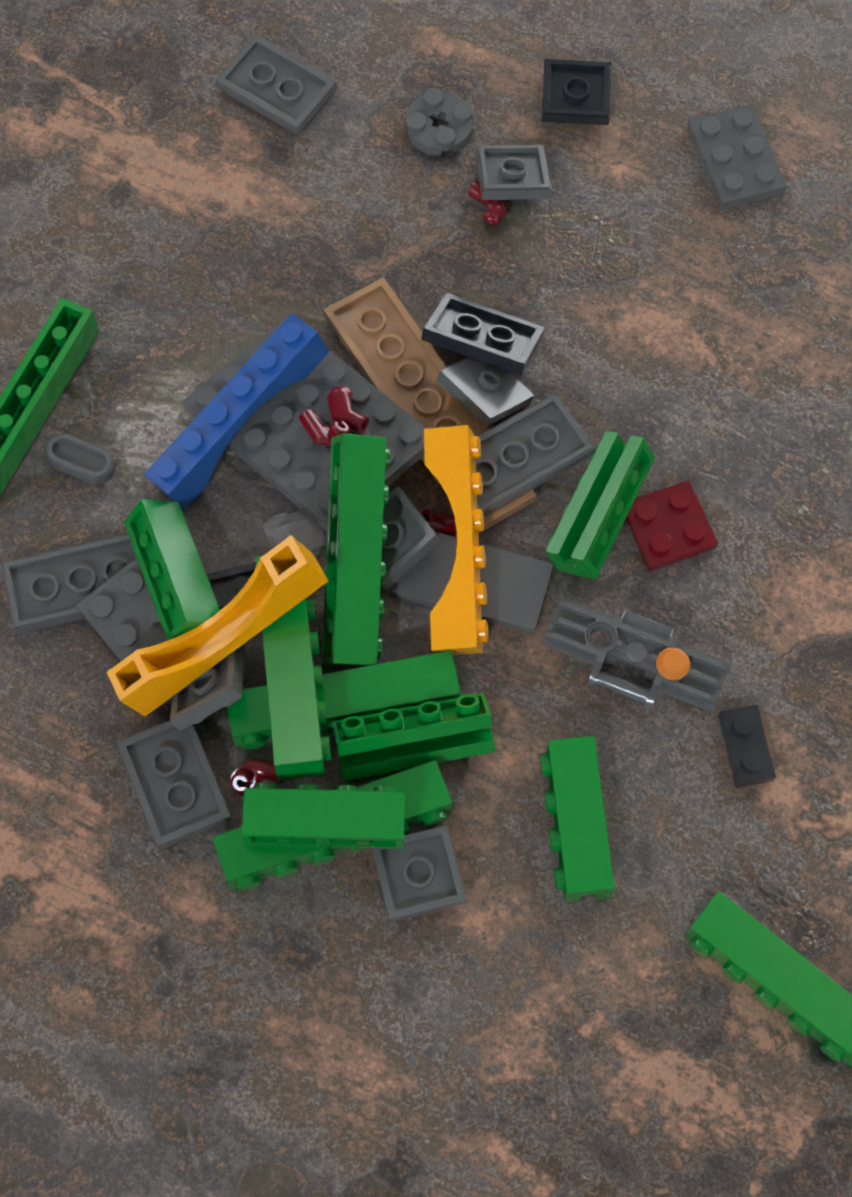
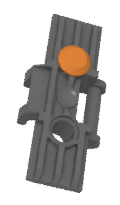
[541,597,731,712]

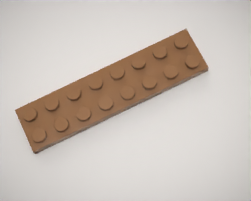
[323,277,537,534]

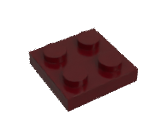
[625,480,718,572]

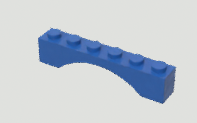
[144,313,329,512]

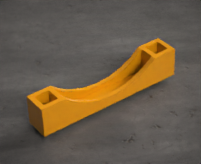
[424,425,489,655]
[106,535,329,716]

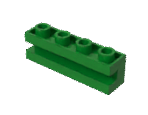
[545,431,655,580]
[124,499,220,641]
[332,693,495,781]
[540,736,615,902]
[242,783,405,849]

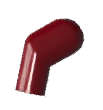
[468,181,507,226]
[327,386,369,434]
[299,409,350,446]
[421,509,457,538]
[231,758,285,793]

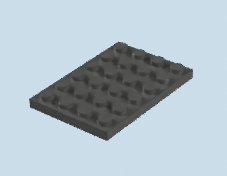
[182,316,427,532]

